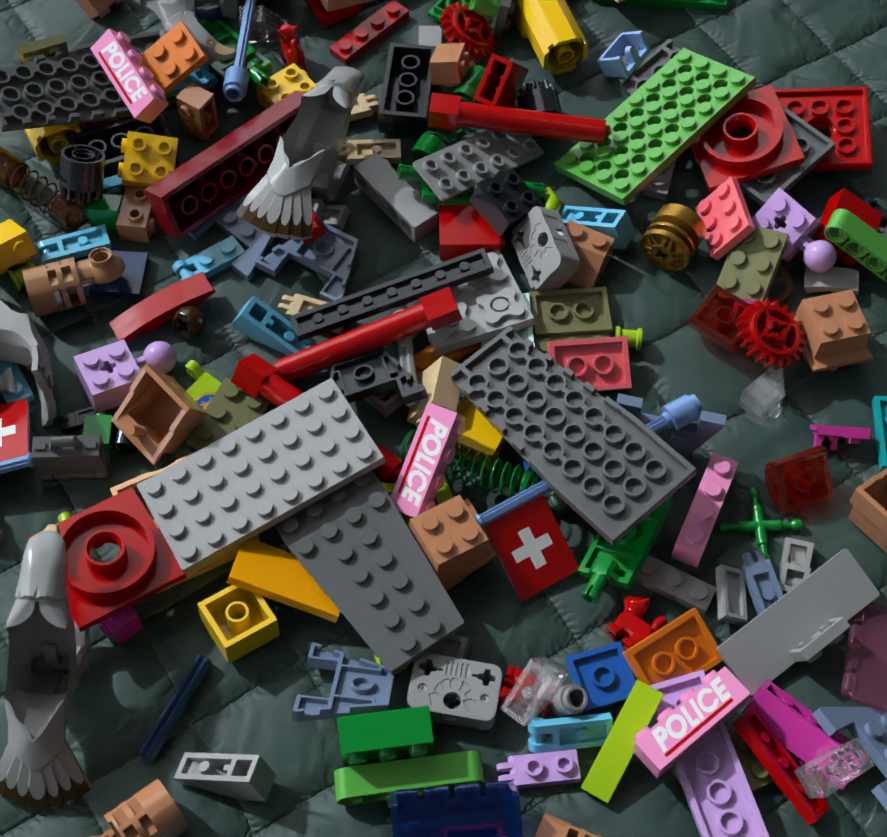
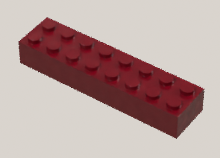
[145,90,305,239]

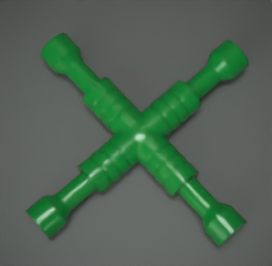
[718,487,802,561]

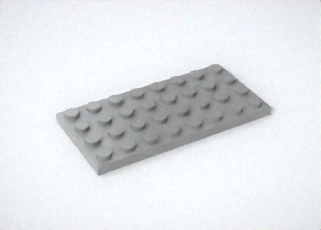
[136,378,385,575]

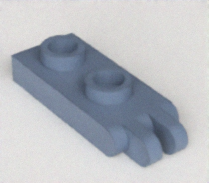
[741,550,783,615]

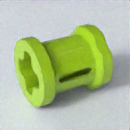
[8,260,35,291]
[614,326,642,351]

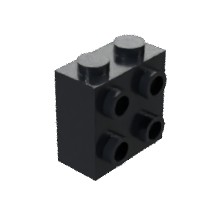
[469,168,544,237]

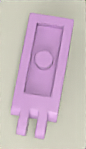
[496,749,581,789]

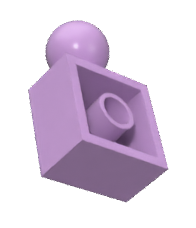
[752,187,837,273]
[73,340,177,414]

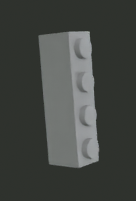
[353,152,439,243]

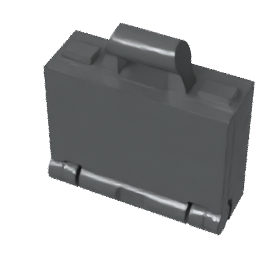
[31,435,110,480]

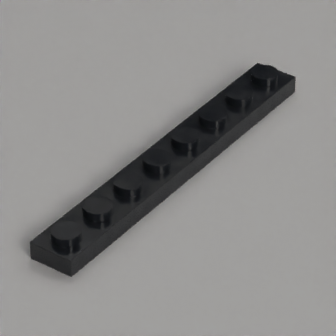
[289,248,494,342]

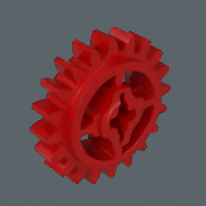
[439,2,497,62]
[736,298,807,370]

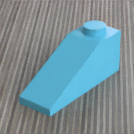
[559,205,636,250]
[231,295,317,356]

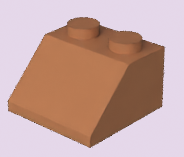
[560,220,615,288]

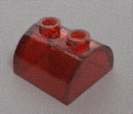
[688,285,750,354]
[764,445,834,515]

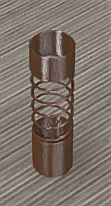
[0,146,86,230]

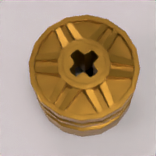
[640,203,706,271]

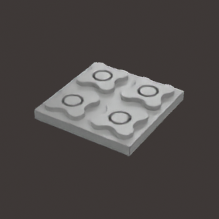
[413,250,535,356]

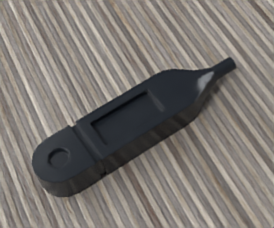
[57,406,120,433]

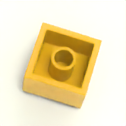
[197,585,280,664]

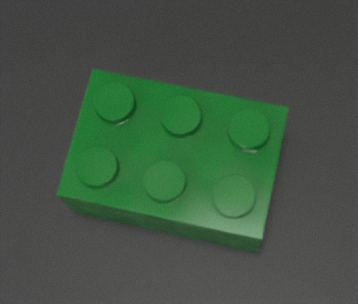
[337,705,434,767]

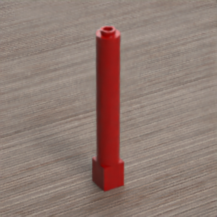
[428,93,610,144]
[275,287,463,383]
[231,353,404,483]

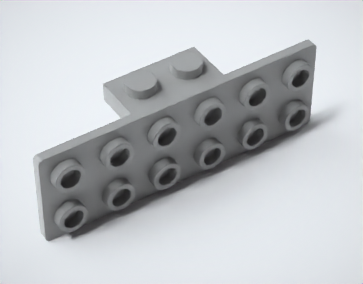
[413,130,544,202]
[716,549,880,696]

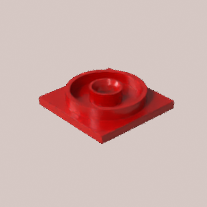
[689,84,805,193]
[774,86,873,172]
[27,487,186,633]

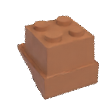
[794,290,874,372]
[111,364,208,465]
[848,468,887,554]
[408,495,497,591]

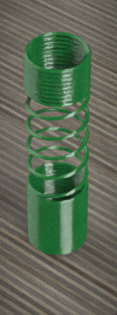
[411,65,486,161]

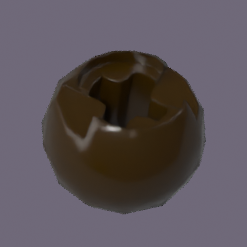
[173,306,205,339]

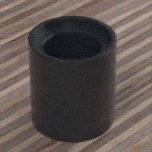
[112,426,137,455]

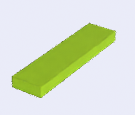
[581,680,664,803]

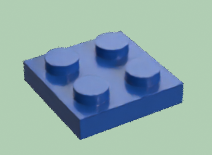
[565,641,636,715]

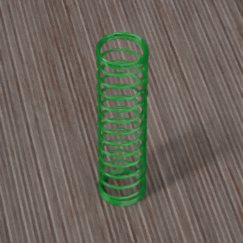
[401,429,539,497]

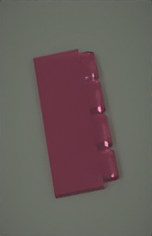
[841,603,887,712]

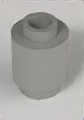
[548,684,588,717]

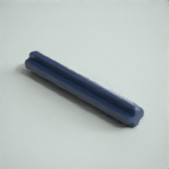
[139,654,212,762]

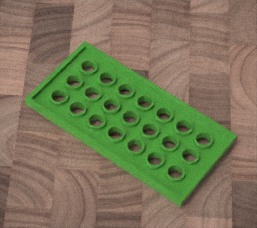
[554,48,756,206]

